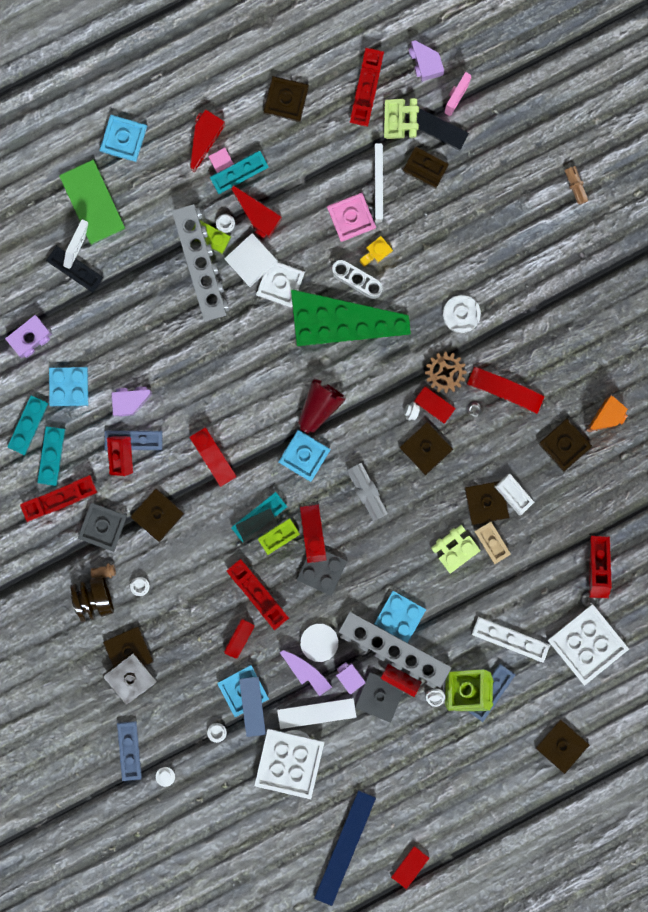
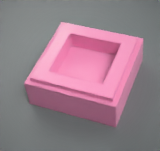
[208,148,234,173]

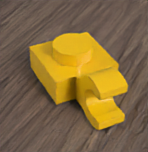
[359,236,393,267]

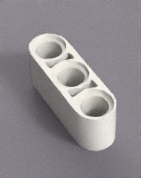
[332,260,382,299]

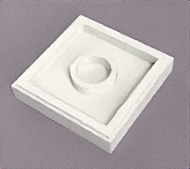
[63,219,88,269]
[224,233,278,287]
[256,262,305,308]

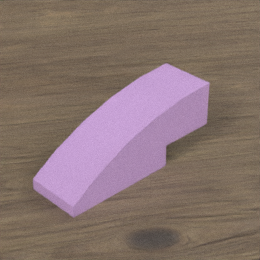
[280,650,332,696]

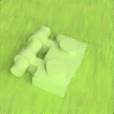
[384,98,419,139]
[431,525,481,574]

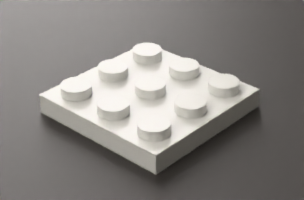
[547,604,629,686]
[255,729,324,799]

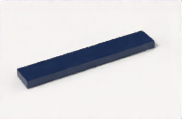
[314,790,376,906]

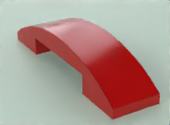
[350,48,384,127]
[467,367,545,414]
[20,475,98,522]
[226,559,289,631]

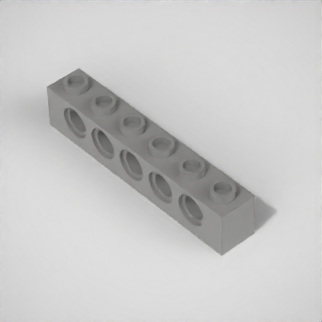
[172,204,230,322]
[338,611,452,689]

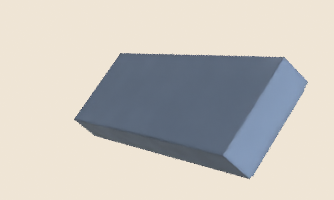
[105,431,163,450]
[468,663,516,722]
[239,676,266,737]
[117,721,142,781]

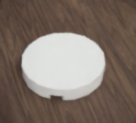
[443,295,481,333]
[300,624,339,662]

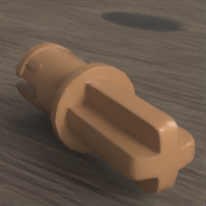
[565,166,588,205]

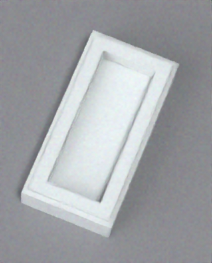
[495,474,534,515]

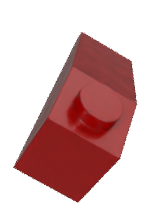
[190,109,226,173]
[232,186,282,239]
[189,427,237,487]
[300,504,327,563]
[589,536,612,598]

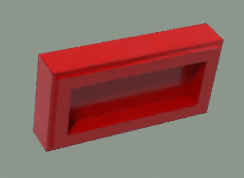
[414,387,456,424]
[380,664,422,697]
[391,846,430,889]

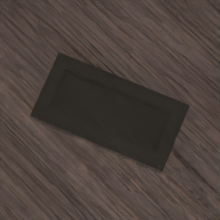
[236,508,279,542]

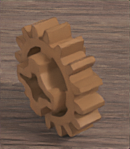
[425,352,467,394]

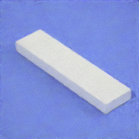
[375,144,383,223]
[471,617,550,663]
[277,698,356,729]

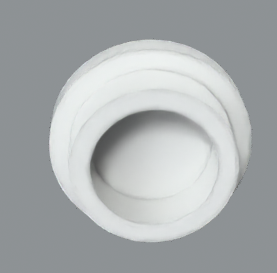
[216,214,235,233]
[404,402,420,421]
[130,577,150,596]
[426,689,445,707]
[207,723,227,743]
[156,767,175,787]

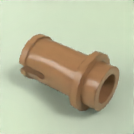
[90,564,116,579]

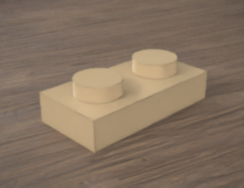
[474,522,511,564]

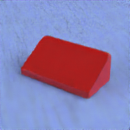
[107,436,133,476]
[224,619,255,659]

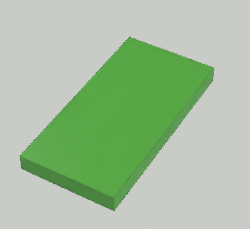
[59,160,125,245]

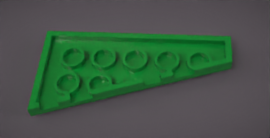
[291,289,411,346]

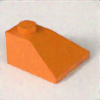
[586,395,628,432]

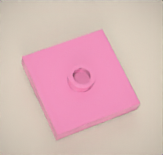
[444,72,471,116]
[327,193,376,242]

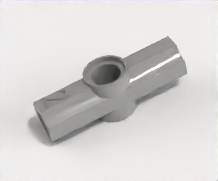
[347,463,388,522]

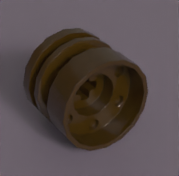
[70,575,114,623]

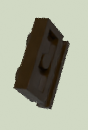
[402,146,449,189]

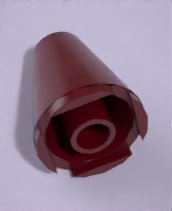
[298,378,346,434]

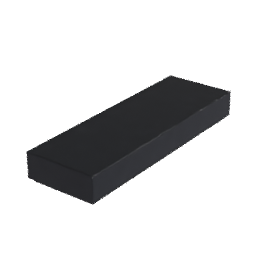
[417,108,469,151]
[46,245,104,293]

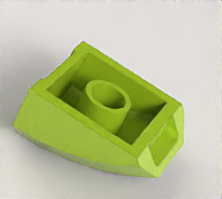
[445,669,494,711]

